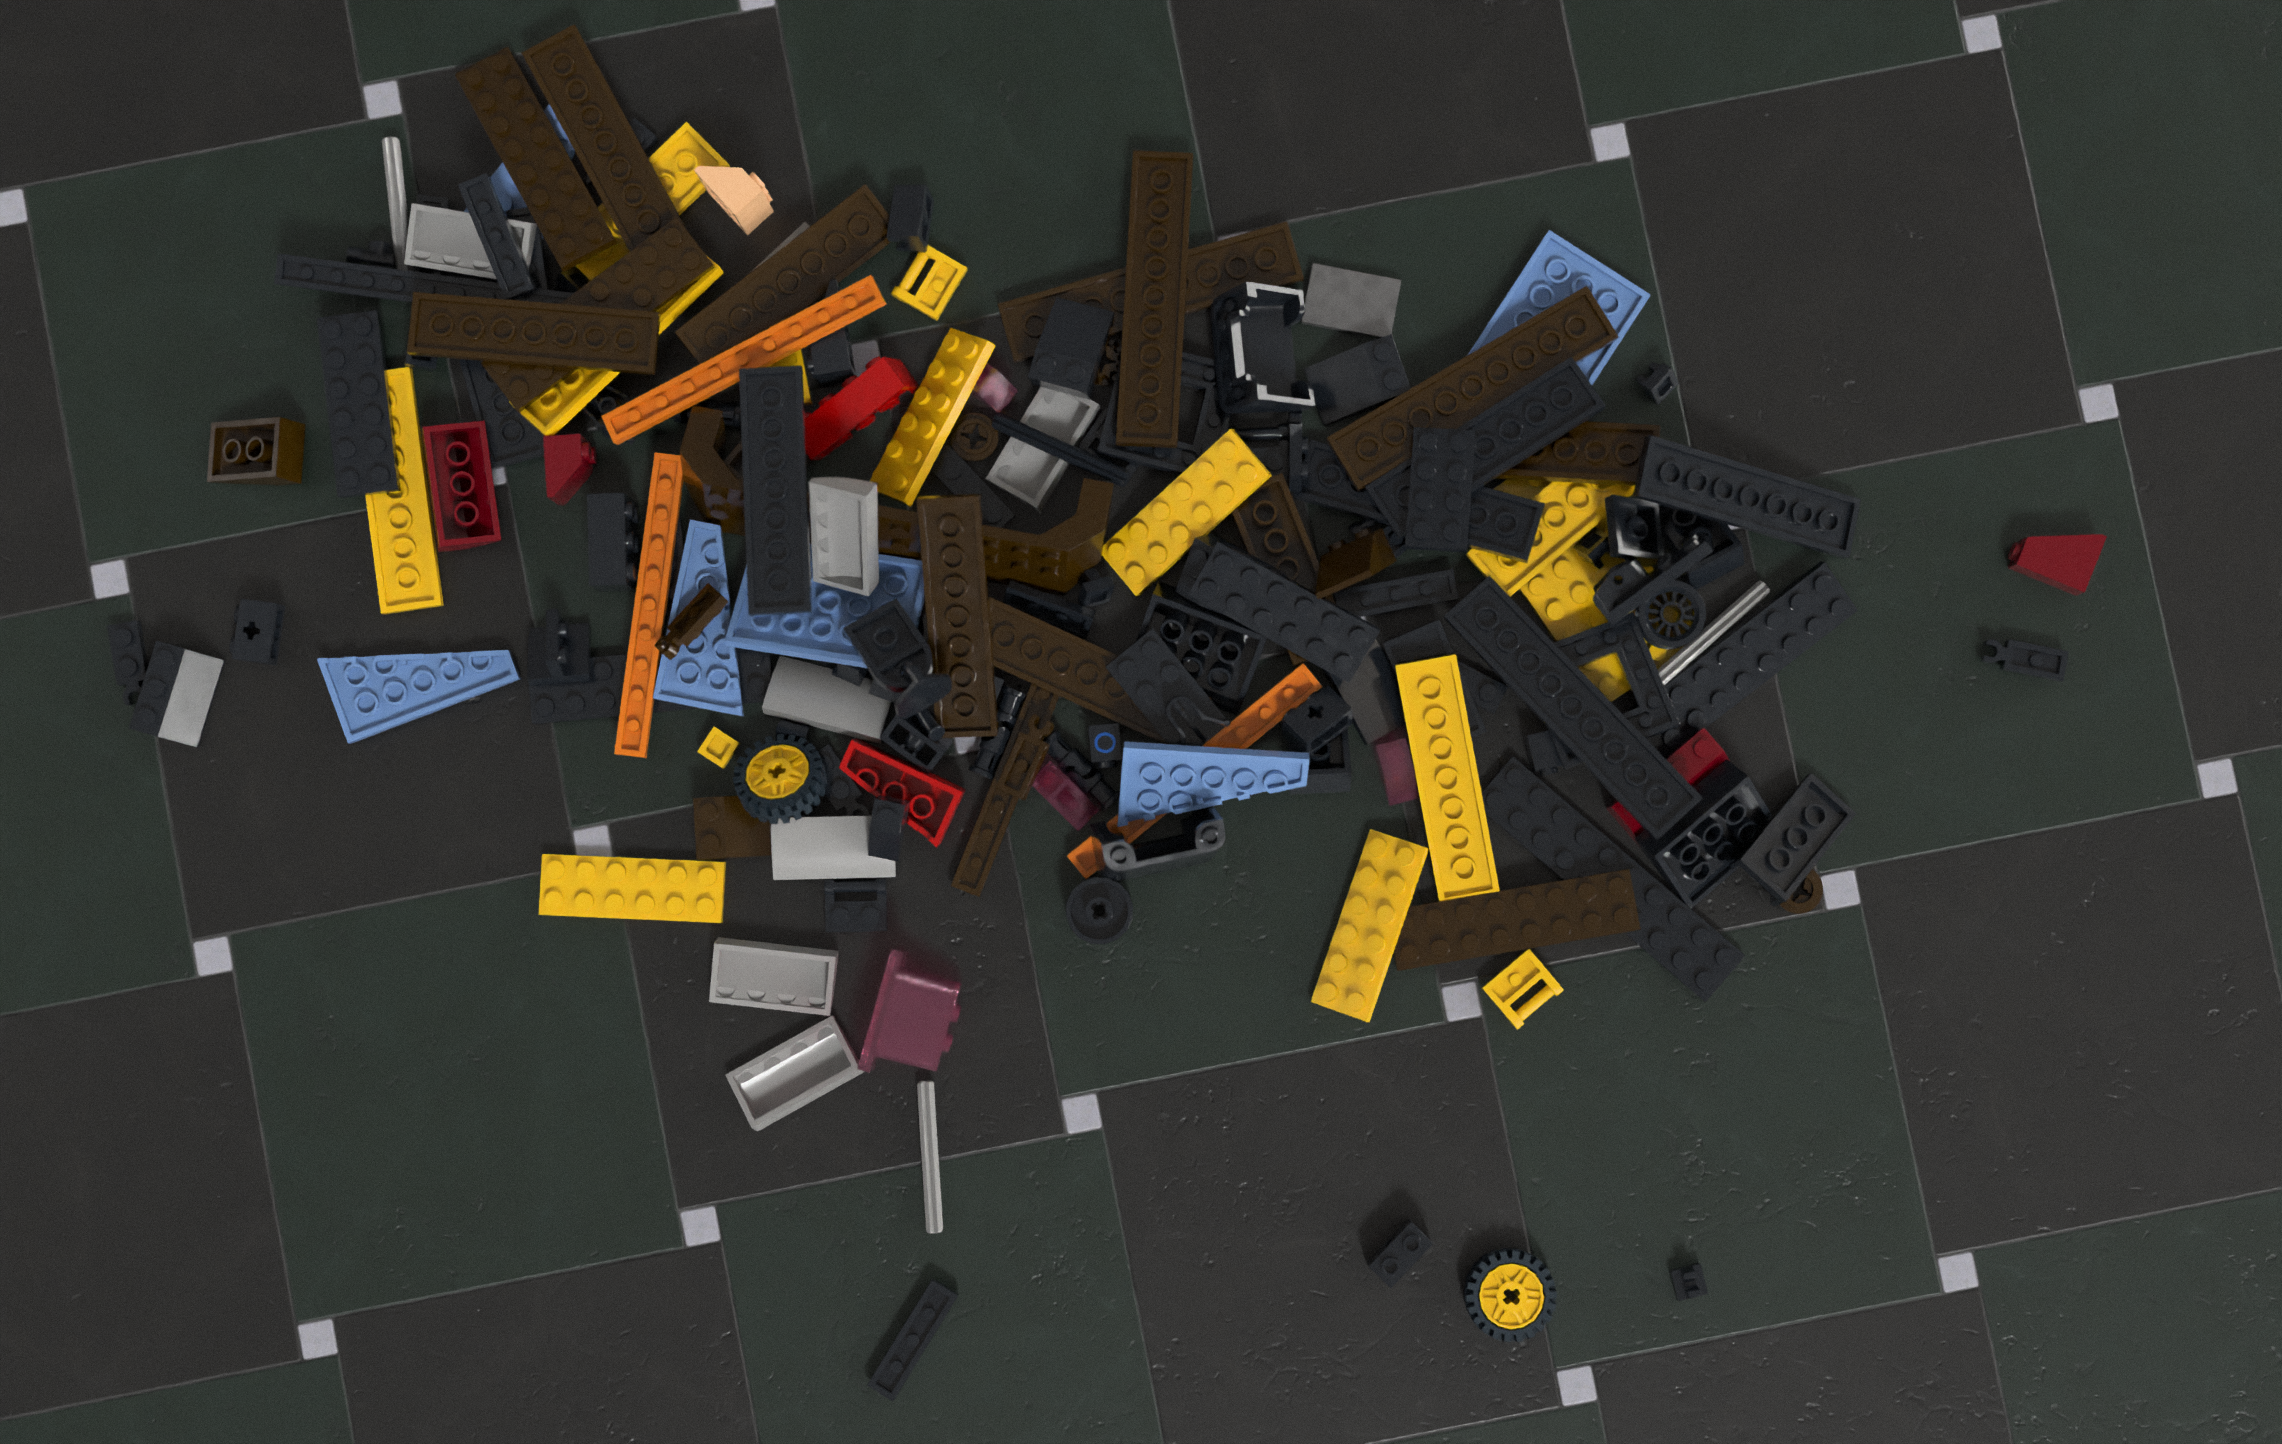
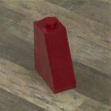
[2008,534,2107,596]

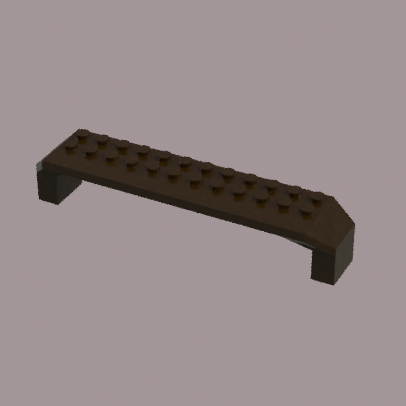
[680,406,1114,595]

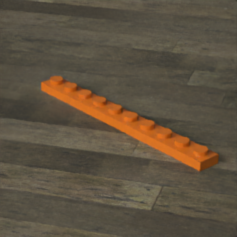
[601,275,886,445]
[614,452,684,758]
[1067,663,1322,879]

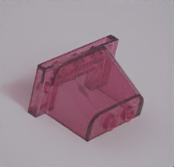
[857,948,962,1072]

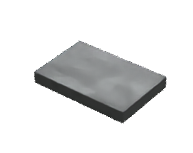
[1301,263,1401,338]

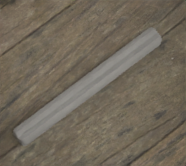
[382,137,414,272]
[1657,581,1770,685]
[917,1080,943,1234]

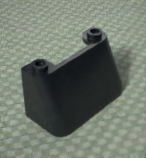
[1211,281,1315,414]
[1089,806,1225,882]

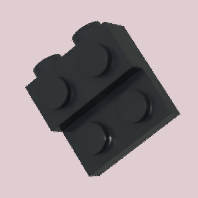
[1605,495,1663,567]

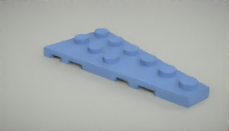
[317,650,521,744]

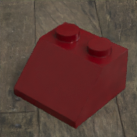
[543,434,597,505]

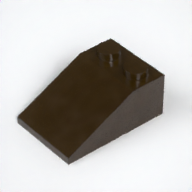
[207,417,306,485]
[1316,527,1397,600]
[693,796,791,860]

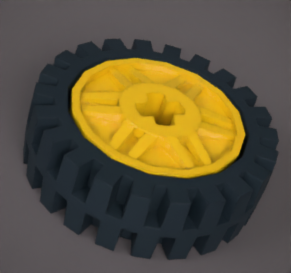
[733,734,828,824]
[1464,1248,1557,1342]

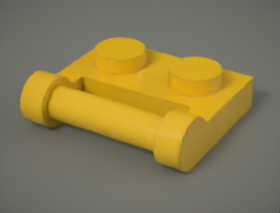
[890,245,967,321]
[1481,949,1564,1030]

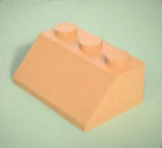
[694,166,774,236]

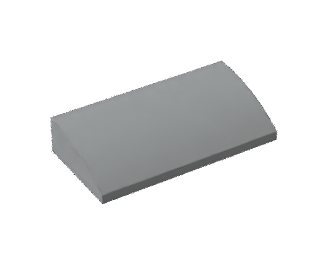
[404,203,537,279]
[986,387,1102,513]
[809,477,879,597]
[762,656,893,744]
[771,816,896,880]
[709,937,839,1016]
[725,1015,864,1132]

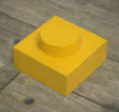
[697,727,741,769]

